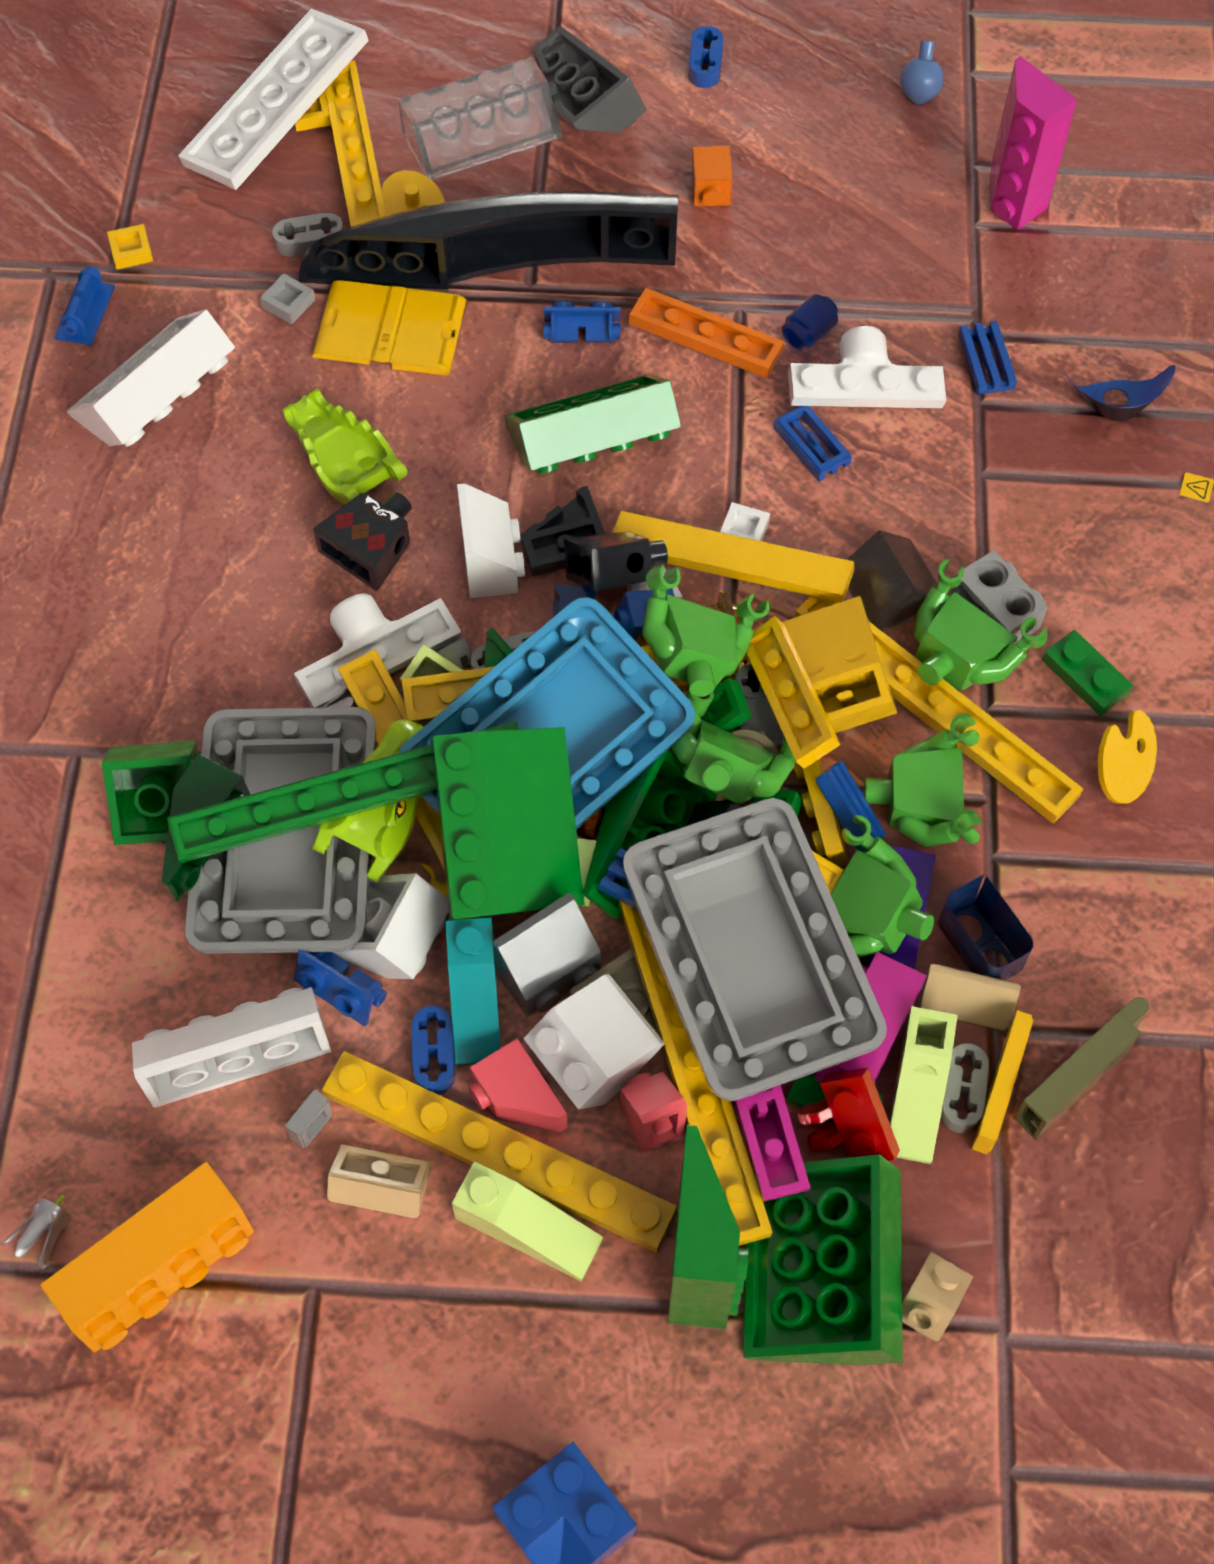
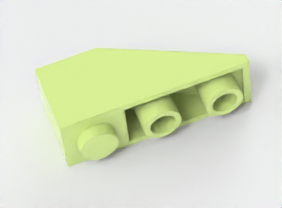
[890,1006,958,1164]

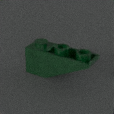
[161,754,250,902]

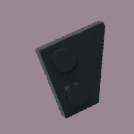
[521,486,605,577]

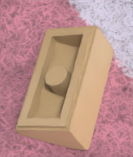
[920,963,1021,1031]
[327,1144,432,1218]

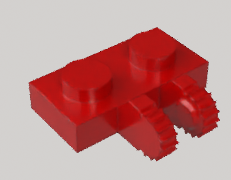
[797,1067,900,1161]

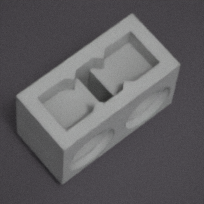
[950,550,1048,644]

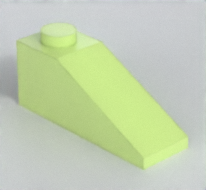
[452,1161,603,1282]

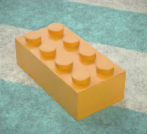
[40,1161,255,1353]

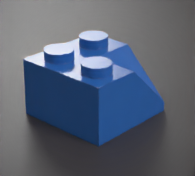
[492,1442,637,1564]

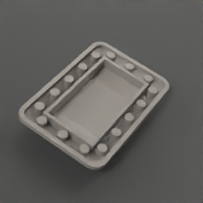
[185,707,376,954]
[623,798,887,1101]

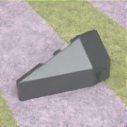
[533,25,647,133]

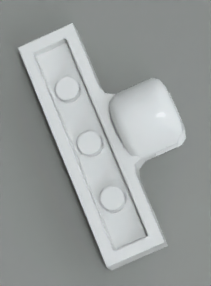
[788,326,947,408]
[294,593,461,708]

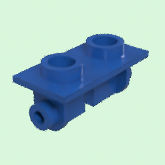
[54,266,115,346]
[543,302,620,343]
[294,950,387,1027]

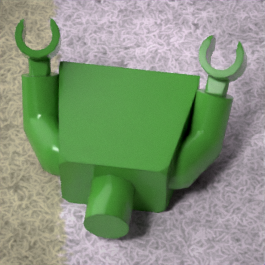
[914,559,1048,690]
[642,565,770,697]
[671,690,797,804]
[863,713,982,847]
[831,815,934,958]

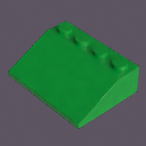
[431,727,585,920]
[668,1125,748,1329]
[743,1155,903,1365]

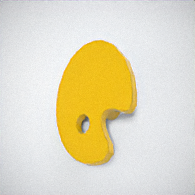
[382,170,445,216]
[1097,710,1157,804]

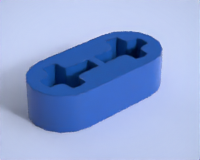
[688,26,723,88]
[411,1005,456,1095]

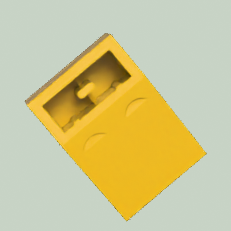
[782,596,897,733]

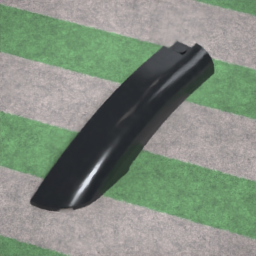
[299,191,679,290]

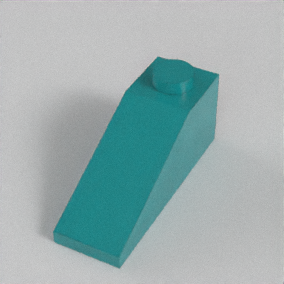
[446,918,501,1065]

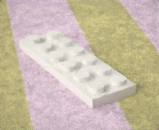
[178,9,369,190]

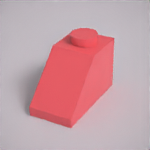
[468,1039,568,1132]
[620,1072,687,1153]

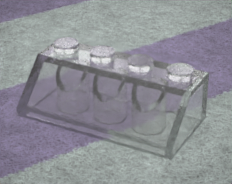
[398,56,562,180]

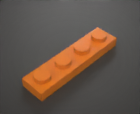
[629,288,784,378]

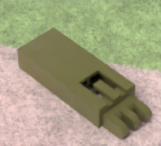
[1014,997,1149,1140]

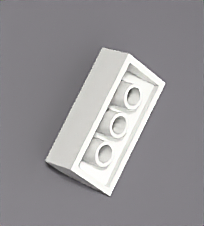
[67,309,235,447]
[132,987,331,1108]

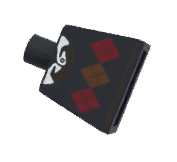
[313,492,412,591]
[563,532,668,591]

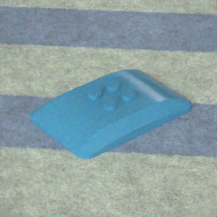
[399,597,695,830]

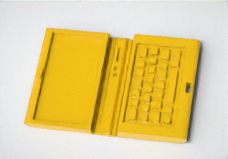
[312,280,466,376]

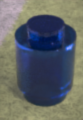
[782,294,838,350]

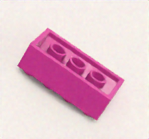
[990,56,1077,231]

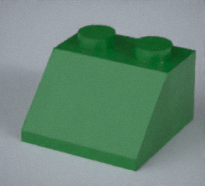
[102,740,198,845]

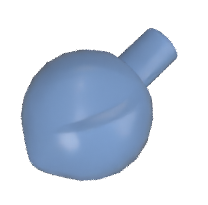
[900,40,944,105]

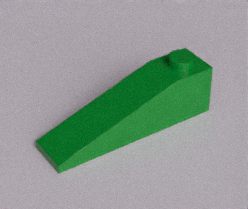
[582,750,718,919]

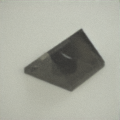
[846,530,938,631]

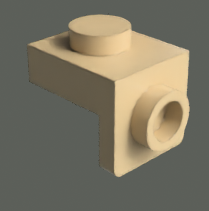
[902,1252,974,1342]

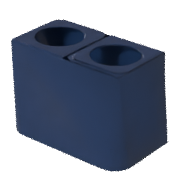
[937,874,1033,980]

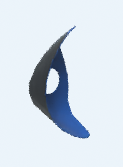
[1065,364,1176,421]

